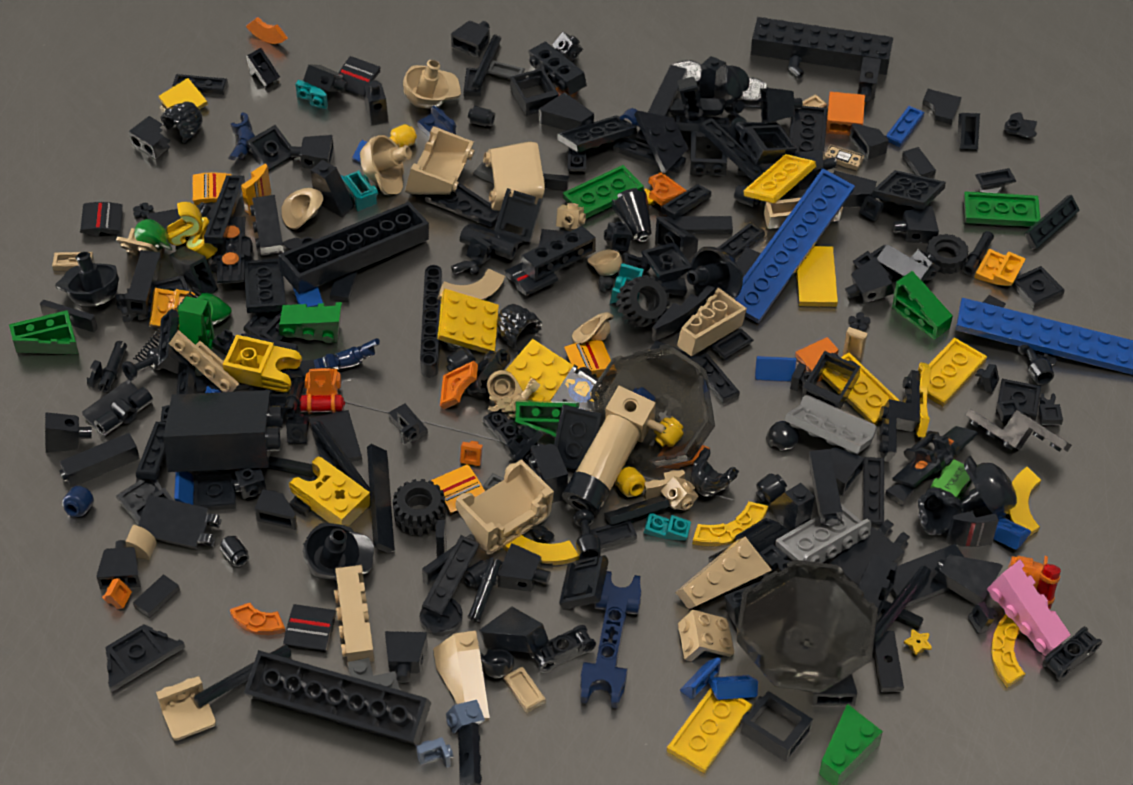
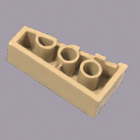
[677,288,747,356]
[675,537,771,609]
[334,565,374,662]

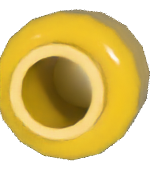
[389,124,417,148]
[654,417,684,447]
[615,467,646,497]

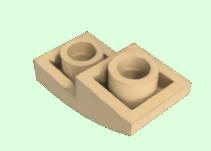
[644,470,685,500]

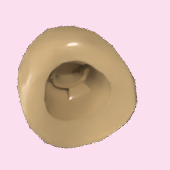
[281,188,323,230]
[572,312,614,344]

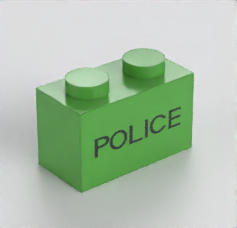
[931,459,973,500]

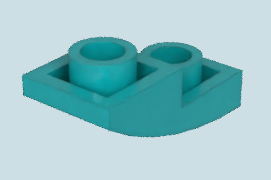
[295,80,328,109]
[643,513,691,540]

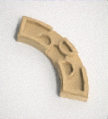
[437,269,505,301]

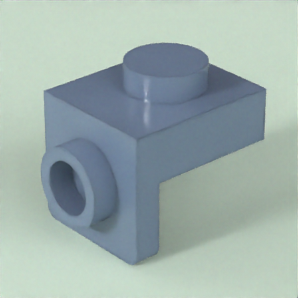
[446,699,485,734]
[417,737,453,768]

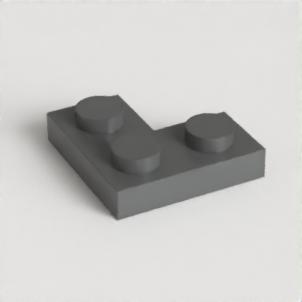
[347,658,399,690]

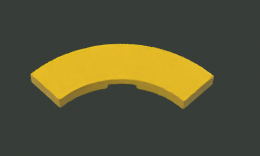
[915,362,931,438]
[1009,467,1041,537]
[692,501,768,546]
[502,535,579,565]
[991,614,1025,688]

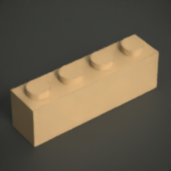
[764,198,843,229]

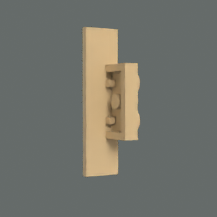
[169,331,239,392]

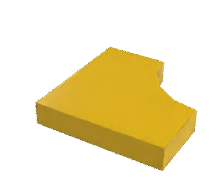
[159,78,208,110]

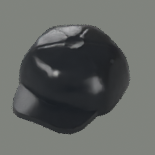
[687,246,743,299]
[55,252,119,307]
[960,455,1017,518]
[303,523,374,581]

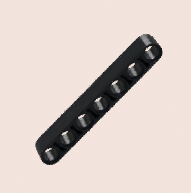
[420,265,443,378]

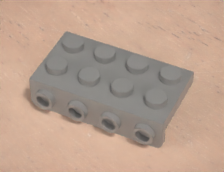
[784,395,877,454]
[776,504,871,571]

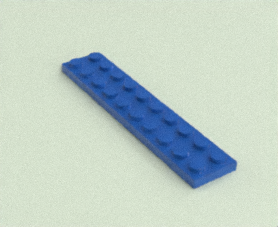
[735,169,855,324]
[955,298,1133,375]

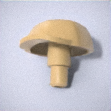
[403,60,461,109]
[360,135,412,195]

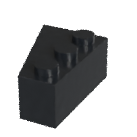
[250,195,284,256]

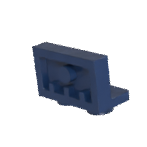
[417,105,456,137]

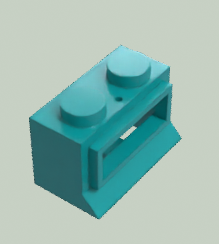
[340,171,378,212]
[609,263,644,304]

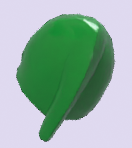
[134,219,173,251]
[198,293,232,325]

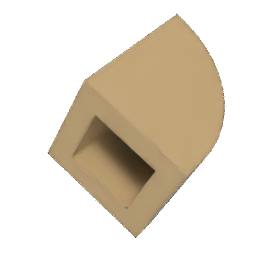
[126,525,157,560]

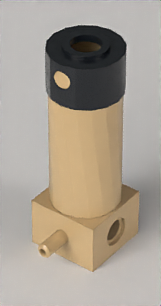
[562,386,665,516]

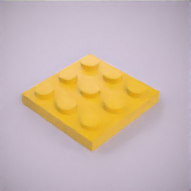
[437,289,499,353]
[506,339,578,401]

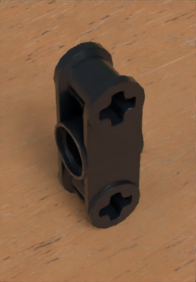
[465,349,511,395]
[530,625,596,673]
[1042,626,1102,680]

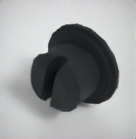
[598,276,614,292]

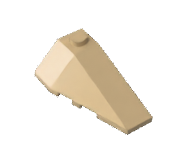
[433,631,490,721]

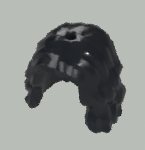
[160,101,203,143]
[497,304,542,350]
[690,447,739,497]
[918,488,964,535]

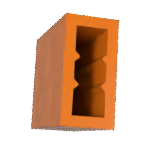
[826,92,865,136]

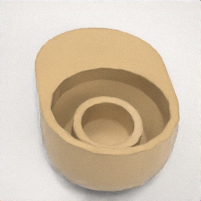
[587,250,622,276]
[487,370,523,413]

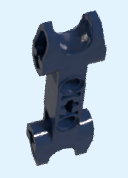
[581,571,641,708]

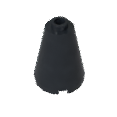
[611,188,652,242]

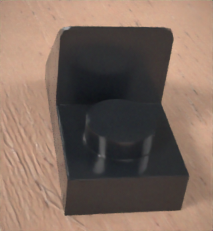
[246,48,280,87]

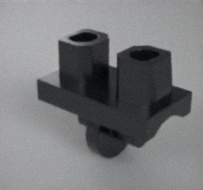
[505,424,543,461]

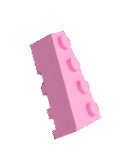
[987,560,1071,656]

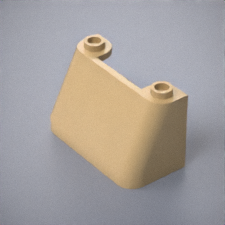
[405,126,475,195]
[483,141,545,211]
[455,459,554,554]

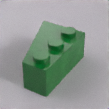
[892,271,953,340]
[178,296,215,350]
[279,302,342,343]
[9,310,79,354]
[515,400,580,437]
[819,704,883,785]

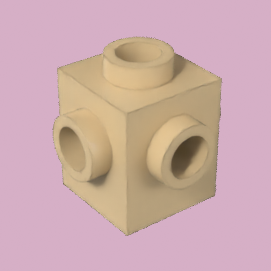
[556,203,586,231]
[661,476,699,511]

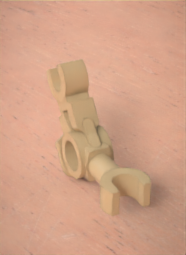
[488,378,540,418]

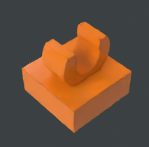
[460,441,483,466]
[102,578,132,609]

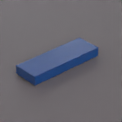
[886,106,925,148]

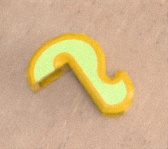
[167,202,203,245]
[186,217,218,259]

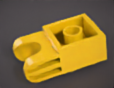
[223,335,302,392]
[289,456,370,527]

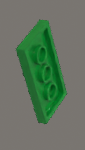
[563,165,644,218]
[963,191,1041,227]

